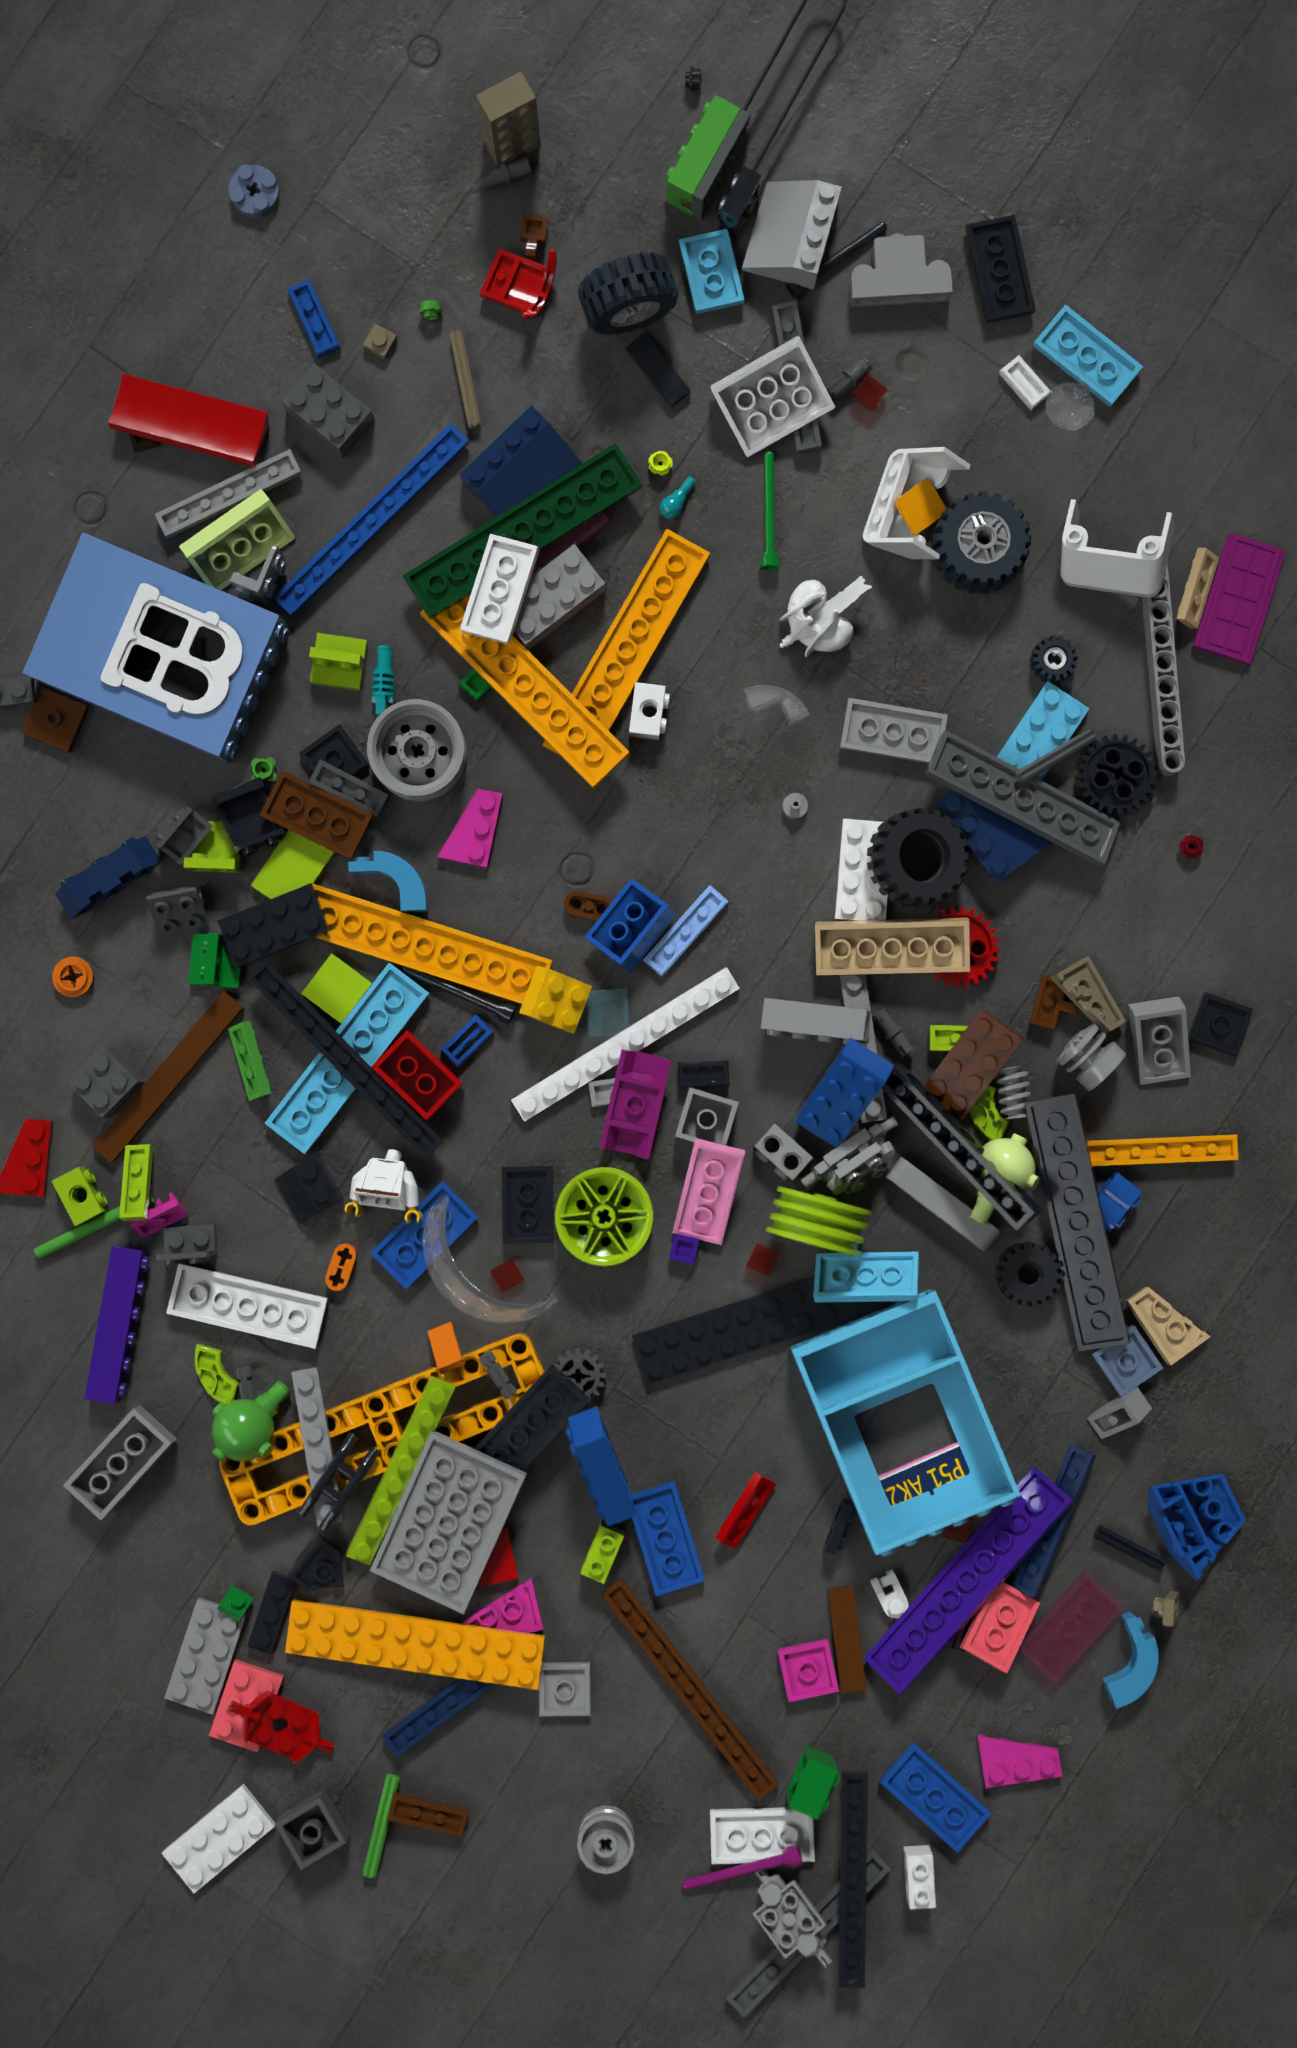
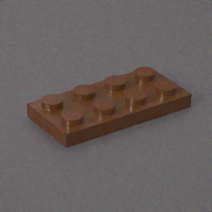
[260,770,374,860]
[924,1008,1024,1120]

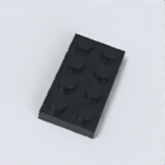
[965,214,1036,323]
[217,883,330,969]

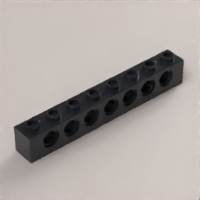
[882,1062,1043,1230]

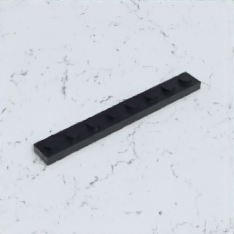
[838,1771,868,1988]

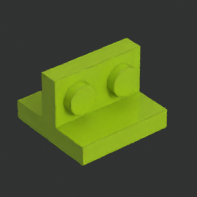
[309,633,368,691]

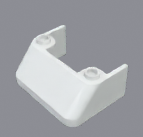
[863,447,970,559]
[1060,499,1175,597]

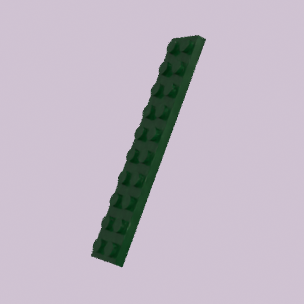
[402,443,643,620]

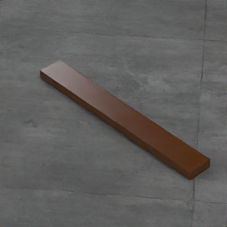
[92,991,244,1163]

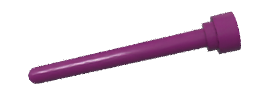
[682,1844,803,1890]

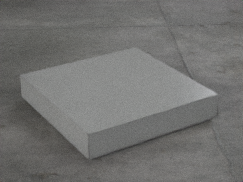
[539,1662,591,1717]

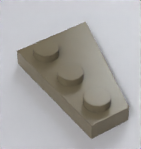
[1050,956,1126,1034]

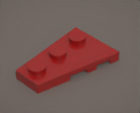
[0,1119,53,1197]

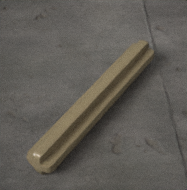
[450,330,481,428]

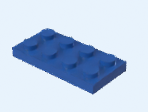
[370,1181,479,1289]
[631,1480,705,1596]
[879,1741,992,1853]

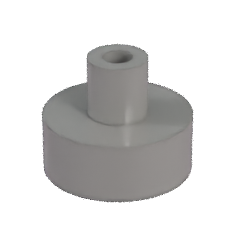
[782,793,808,819]

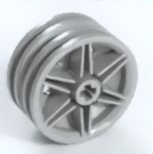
[367,699,467,801]

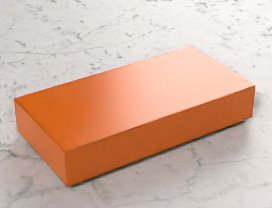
[427,1322,465,1374]

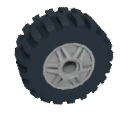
[578,252,679,335]
[931,491,1031,594]

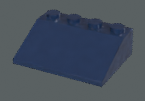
[459,405,583,517]
[936,790,1053,884]

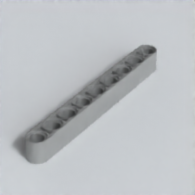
[1142,562,1185,777]

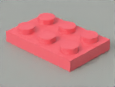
[960,1582,1040,1674]
[209,1659,284,1752]

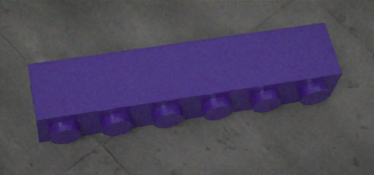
[84,1245,150,1404]

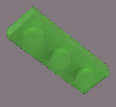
[228,1021,271,1101]

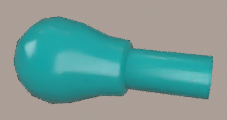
[659,476,696,519]

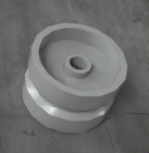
[577,1805,635,1874]

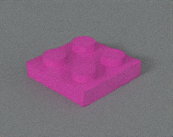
[777,1638,839,1702]

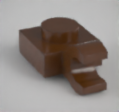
[520,214,548,263]

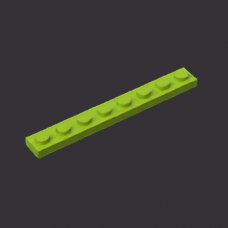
[346,1376,455,1565]

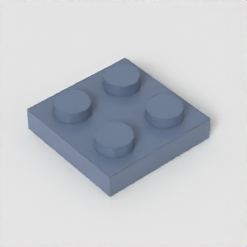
[1090,1325,1163,1397]

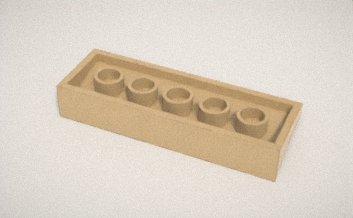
[815,918,970,975]

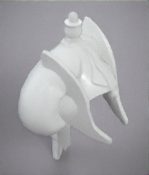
[779,576,872,657]

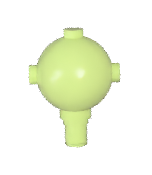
[969,1133,1040,1225]

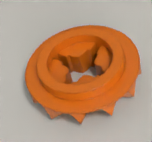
[52,957,94,997]

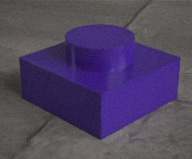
[669,1234,700,1264]

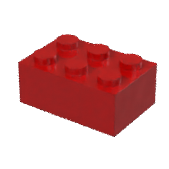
[372,1030,464,1121]

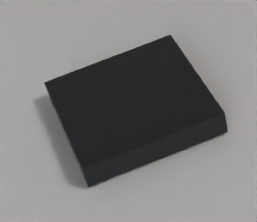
[299,724,370,777]
[1188,992,1253,1057]

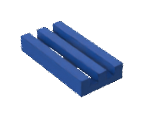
[440,1015,494,1068]

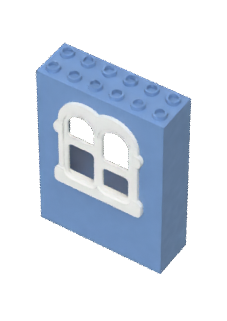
[22,532,289,763]

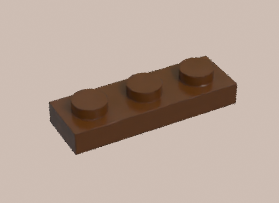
[387,1791,469,1838]

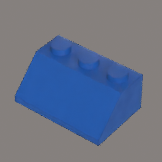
[584,878,676,974]

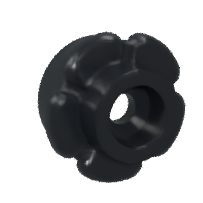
[685,66,701,92]

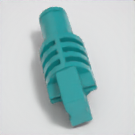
[372,646,395,716]

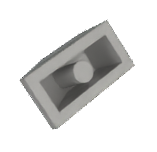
[1087,1387,1152,1439]

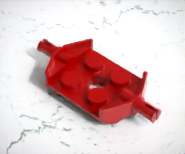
[228,1691,334,1763]

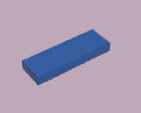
[287,279,341,359]

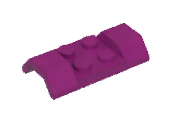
[599,1049,671,1160]

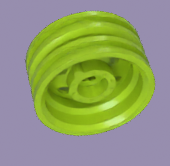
[555,1167,653,1266]
[766,1186,873,1257]

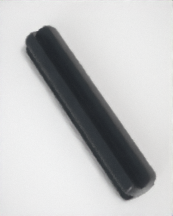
[1093,1525,1166,1571]

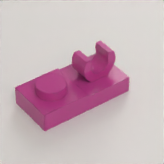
[130,1192,188,1238]

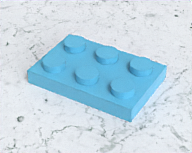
[679,229,744,314]

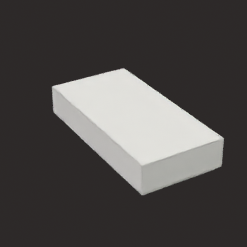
[999,355,1051,411]

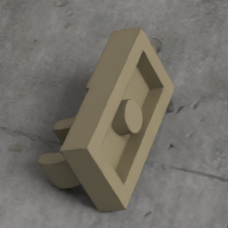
[1153,1591,1180,1627]

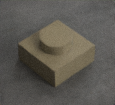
[363,324,398,360]

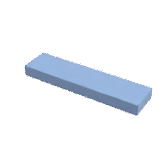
[643,885,729,977]

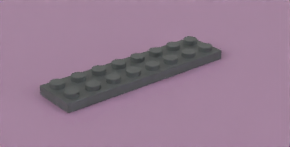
[925,730,1120,868]

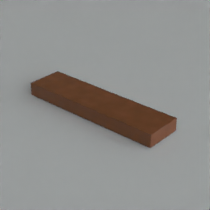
[827,1585,866,1693]

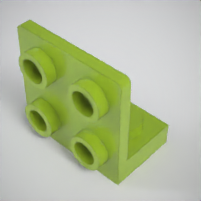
[183,821,241,873]

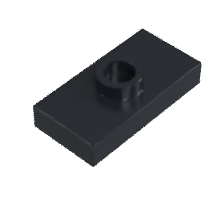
[678,1060,730,1088]

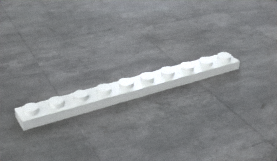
[511,967,740,1122]

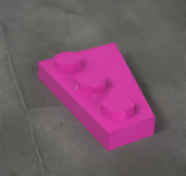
[438,789,503,868]
[462,1577,544,1633]
[977,1734,1062,1788]

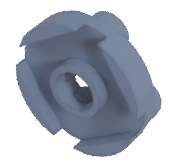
[229,165,280,218]

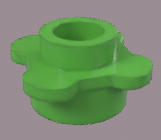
[251,757,277,782]

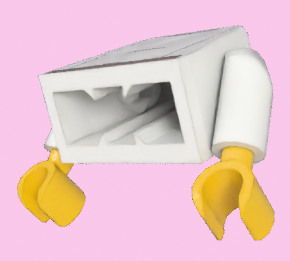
[345,1149,423,1224]

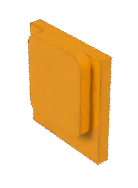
[893,477,946,536]

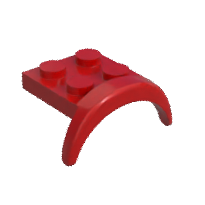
[480,248,557,321]

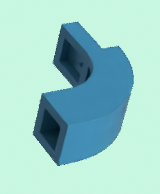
[348,851,428,913]
[1102,1611,1159,1709]

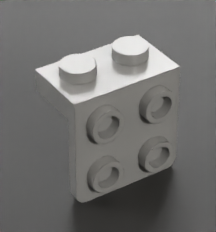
[230,545,286,605]

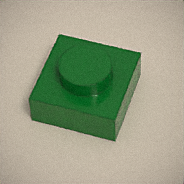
[217,1585,254,1623]

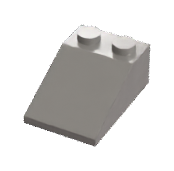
[1128,996,1191,1085]

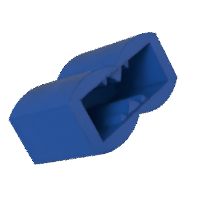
[1098,1172,1142,1231]

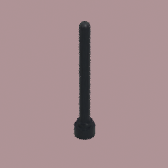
[785,222,887,299]
[402,966,517,1025]

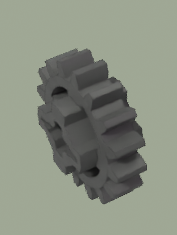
[553,1347,606,1402]

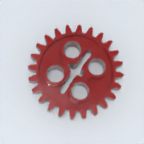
[927,906,1001,988]

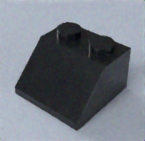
[274,1154,344,1224]

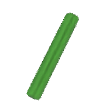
[363,1774,400,1878]

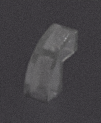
[743,685,810,727]

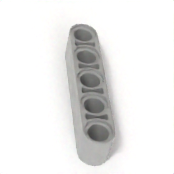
[886,1157,1000,1252]

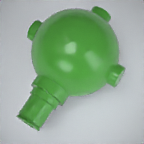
[212,1380,291,1462]

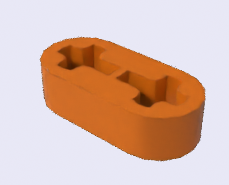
[325,1243,358,1291]

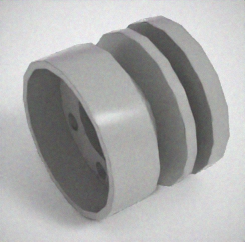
[1057,1023,1126,1091]

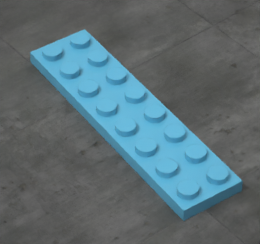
[265,963,430,1154]

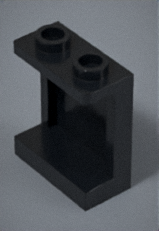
[211,777,285,856]

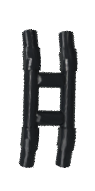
[298,1433,379,1531]

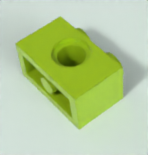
[52,1166,108,1226]
[580,1521,625,1584]

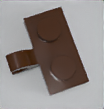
[1029,974,1079,1030]

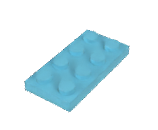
[1033,304,1143,407]
[997,681,1090,781]
[813,1252,919,1302]

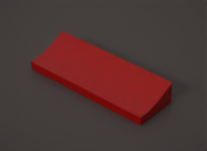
[108,374,269,467]

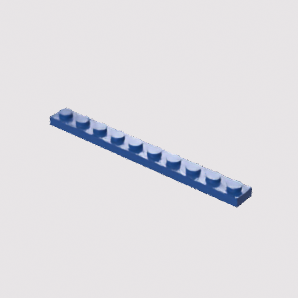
[273,423,469,617]

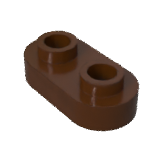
[564,891,612,921]

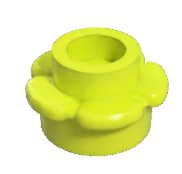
[648,451,673,476]

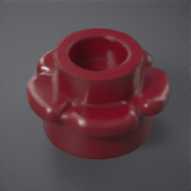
[1179,834,1204,859]

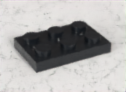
[502,1166,554,1244]

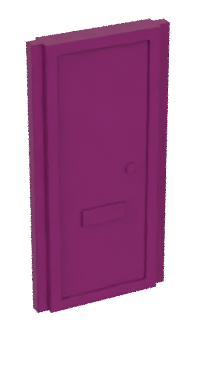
[1192,533,1286,665]

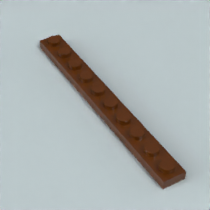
[601,1577,779,1801]

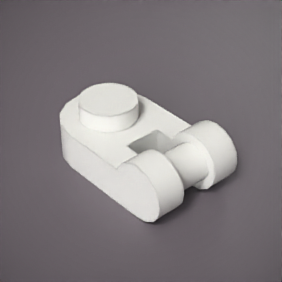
[870,1569,908,1619]

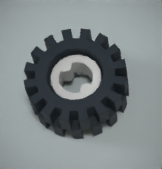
[1030,635,1078,684]

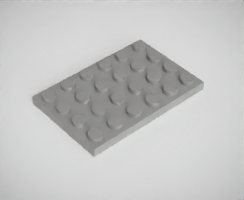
[370,1431,527,1614]

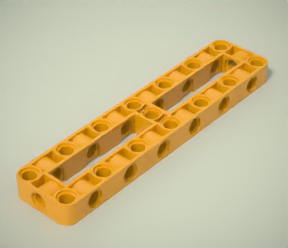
[219,1332,544,1525]

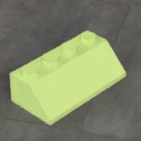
[179,489,296,590]

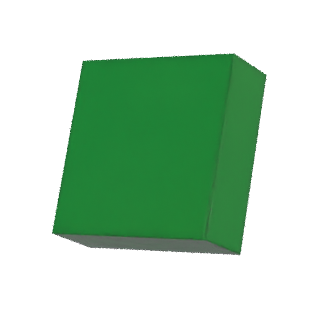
[459,669,492,703]

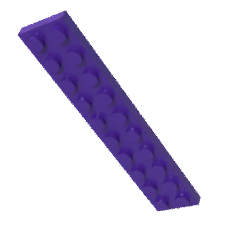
[864,1466,1074,1696]

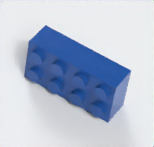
[795,1038,894,1147]
[566,1407,637,1526]

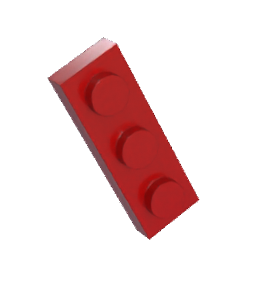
[715,1472,776,1549]

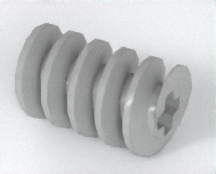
[997,1066,1031,1119]

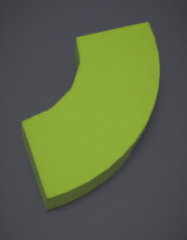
[969,1085,1009,1141]
[195,1343,239,1404]

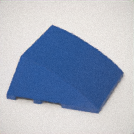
[1148,1474,1246,1581]

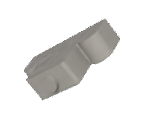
[849,233,953,307]

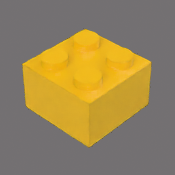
[519,966,592,1034]

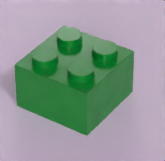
[786,1745,840,1820]

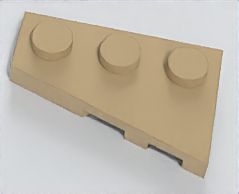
[1125,1287,1211,1365]

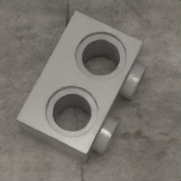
[753,1124,813,1181]

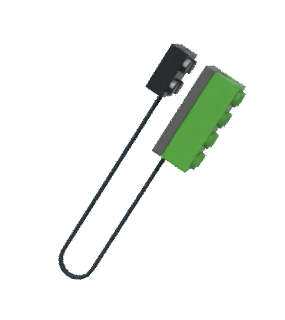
[665,0,847,239]

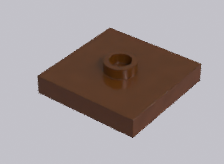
[21,687,89,753]

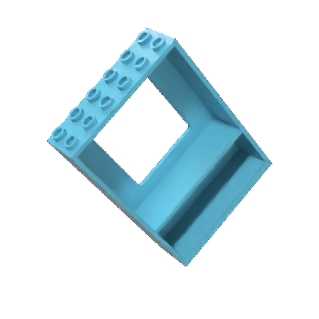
[789,1289,1021,1557]

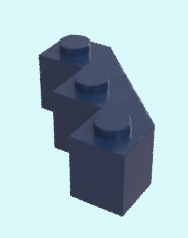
[55,836,162,919]

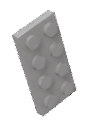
[839,698,948,764]
[164,1597,248,1714]

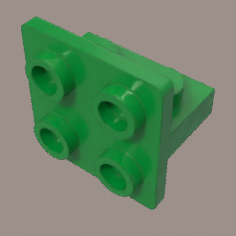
[188,933,241,988]

